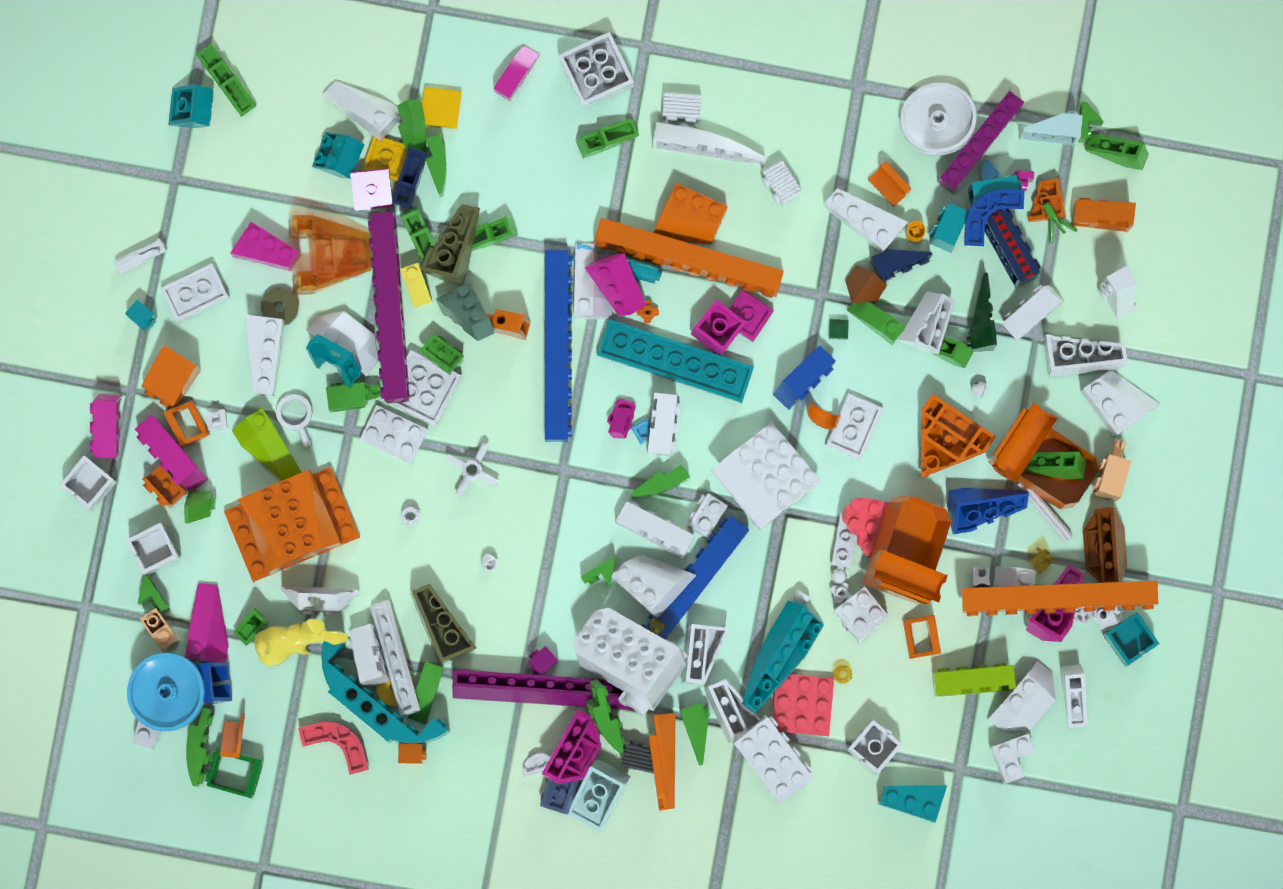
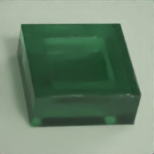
[829,319,849,340]

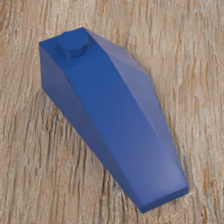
[947,488,1029,534]

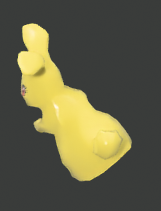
[254,619,348,667]

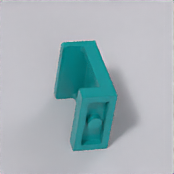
[306,333,362,387]

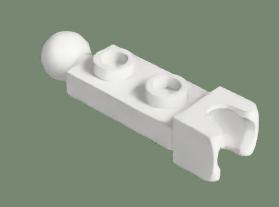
[831,513,856,584]

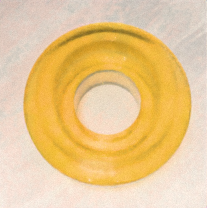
[833,665,852,684]

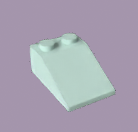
[1019,111,1083,146]
[569,758,630,832]

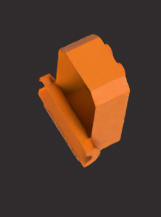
[988,403,1099,510]
[862,496,952,604]

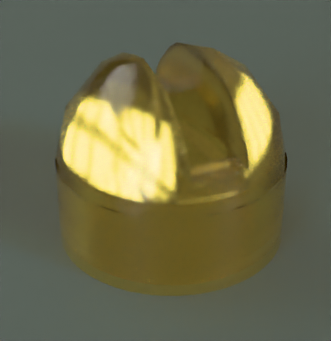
[649,617,666,634]

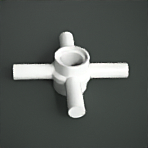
[445,443,499,497]

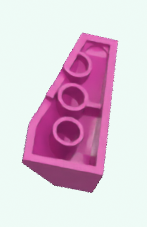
[185,583,229,663]

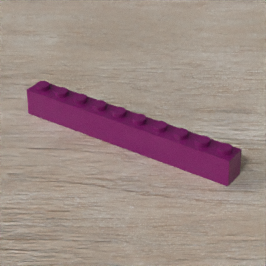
[368,212,410,404]
[452,669,634,710]

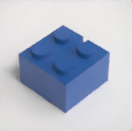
[194,662,232,704]

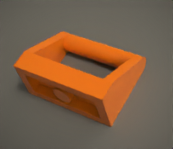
[164,401,210,449]
[903,615,941,659]

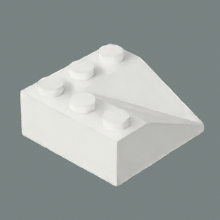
[558,32,634,106]

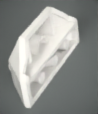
[306,311,378,377]
[281,586,360,616]
[988,661,1056,732]

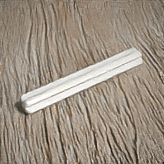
[1017,483,1073,542]

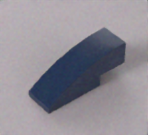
[392,147,427,209]

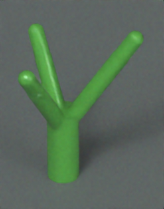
[1042,202,1077,243]

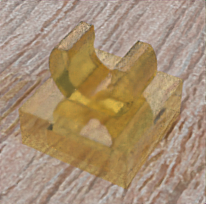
[1029,548,1054,574]

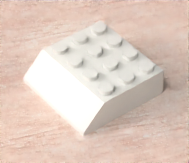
[711,422,821,530]

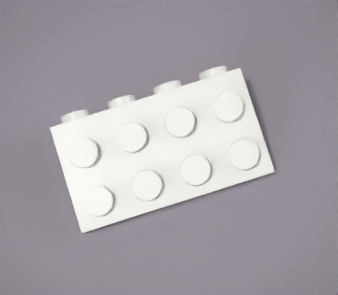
[733,715,813,804]

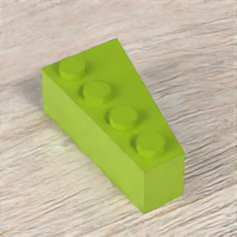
[933,663,1016,697]

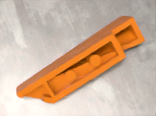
[648,713,675,811]

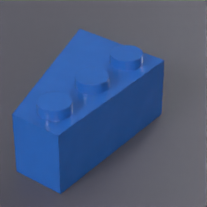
[773,345,836,410]

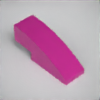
[493,46,540,101]

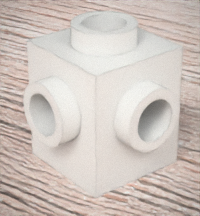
[1092,607,1123,630]

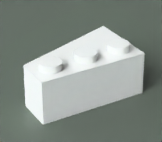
[1099,266,1137,319]
[1002,284,1064,341]
[898,292,955,354]
[647,392,680,457]
[348,624,391,688]
[682,624,729,685]

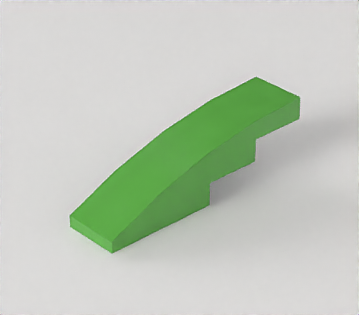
[196,44,256,117]

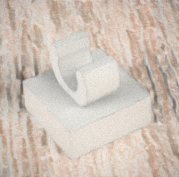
[206,409,228,431]

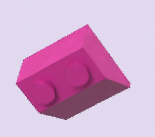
[691,300,746,356]

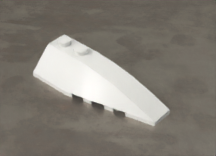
[653,121,766,166]

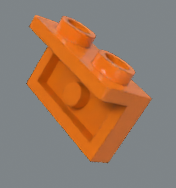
[142,465,187,508]

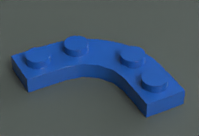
[964,189,1025,246]

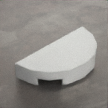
[523,752,552,777]

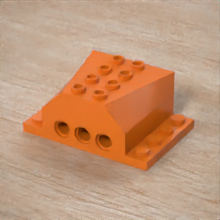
[224,467,360,583]

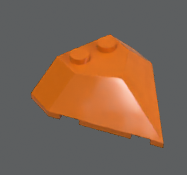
[921,394,996,478]

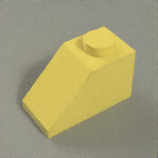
[400,263,432,308]

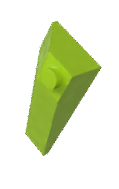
[232,408,302,481]

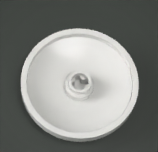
[900,83,977,156]

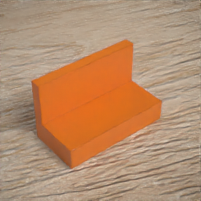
[868,161,912,207]
[220,713,245,758]

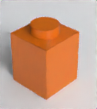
[398,744,427,764]

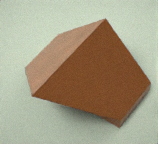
[845,265,887,303]

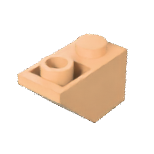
[140,608,180,652]

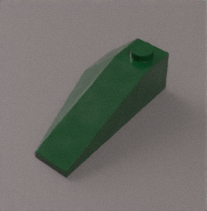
[966,272,997,352]

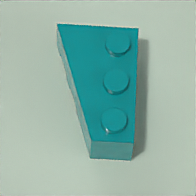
[878,785,947,823]

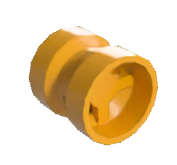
[905,221,926,243]

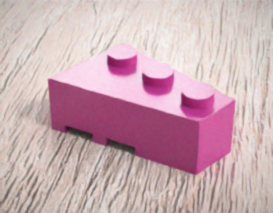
[230,222,301,272]
[584,253,646,317]
[90,394,122,458]

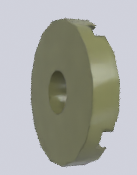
[261,288,299,326]

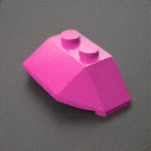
[541,709,602,784]

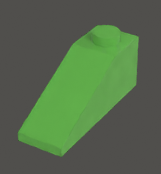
[1085,133,1149,170]
[847,302,905,345]
[1023,452,1086,479]
[679,703,710,766]

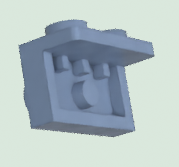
[540,778,579,815]

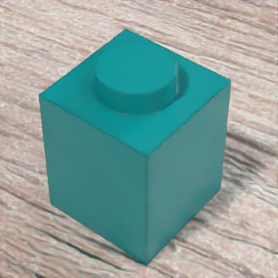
[125,299,157,331]

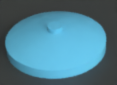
[127,653,205,731]

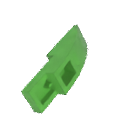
[586,679,625,754]
[186,707,215,787]

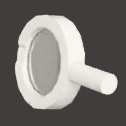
[276,394,313,449]

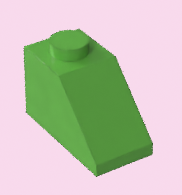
[931,337,973,368]
[184,491,216,523]

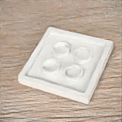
[384,350,462,427]

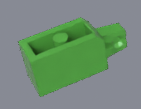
[326,380,381,413]

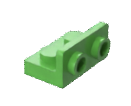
[419,333,464,375]

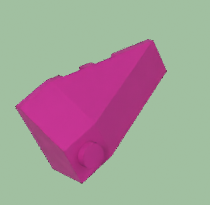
[1026,564,1085,642]

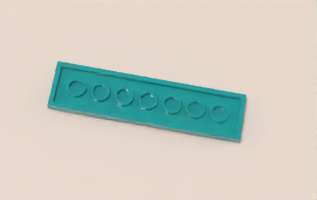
[597,319,754,403]

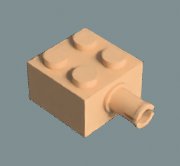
[1092,439,1131,502]

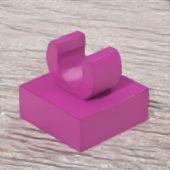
[1013,171,1034,191]

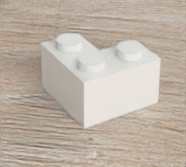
[990,733,1035,784]

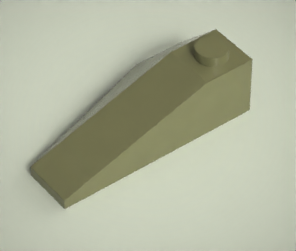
[421,204,480,285]

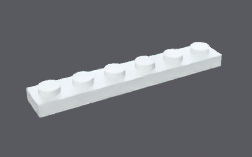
[370,600,420,717]

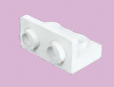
[687,493,728,539]

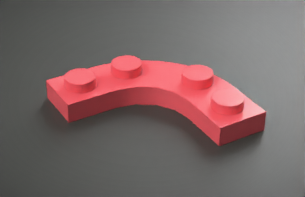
[298,722,369,775]

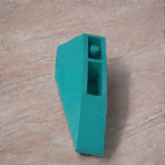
[742,601,824,714]

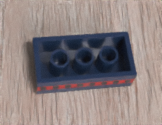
[985,209,1041,289]

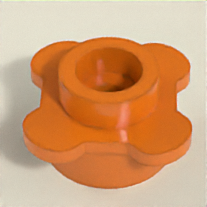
[636,301,659,324]

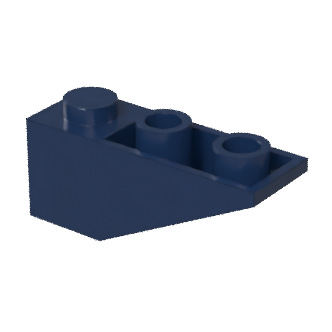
[870,249,933,281]

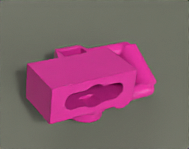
[607,398,636,438]

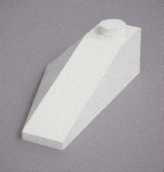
[323,81,401,141]
[574,244,613,320]

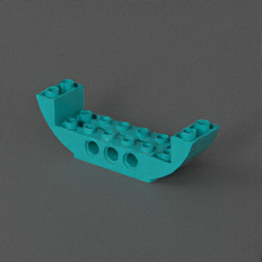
[321,641,450,744]

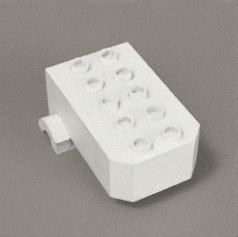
[573,608,688,717]

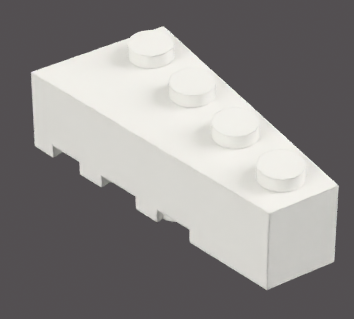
[824,188,908,253]
[245,314,285,396]
[1044,334,1128,377]

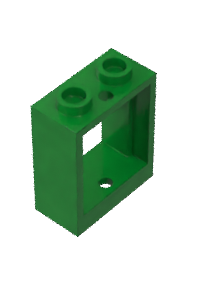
[205,748,264,799]

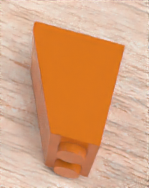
[141,345,201,409]

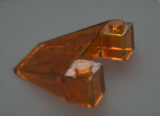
[288,215,371,295]

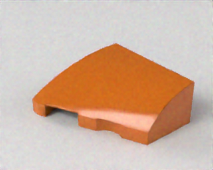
[1028,178,1067,222]

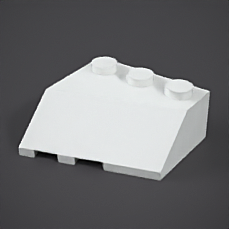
[1081,370,1160,438]
[611,554,696,618]

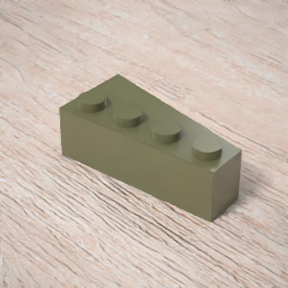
[410,584,477,665]

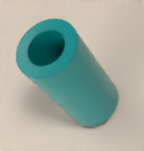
[626,256,662,284]

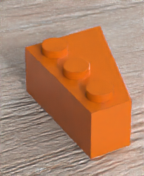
[1072,198,1136,232]

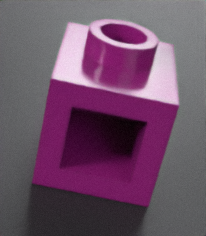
[528,646,559,675]

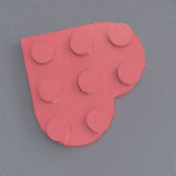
[842,498,888,558]

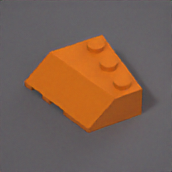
[654,183,728,245]

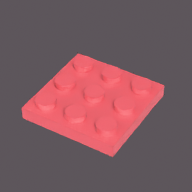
[772,674,834,737]

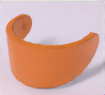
[807,403,841,430]

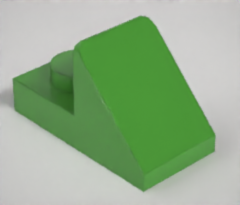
[1077,101,1104,143]
[581,556,616,587]
[138,575,170,613]
[233,608,269,646]

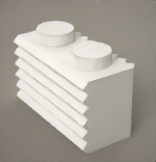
[662,93,702,123]
[761,160,802,206]

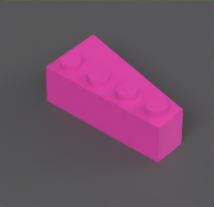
[135,415,208,492]

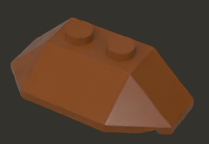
[1083,507,1127,583]

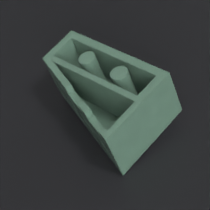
[435,282,495,341]

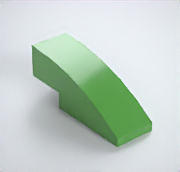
[397,99,426,153]
[576,118,639,159]
[426,134,447,197]
[399,206,435,263]
[472,217,518,251]
[630,465,690,499]
[408,662,444,724]

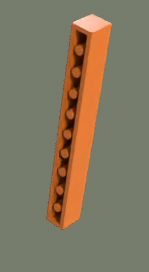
[594,218,784,298]
[961,581,1159,617]

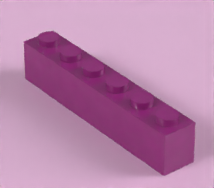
[938,90,1024,194]

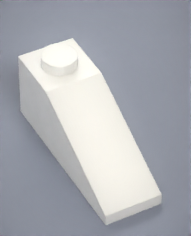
[1061,664,1088,728]

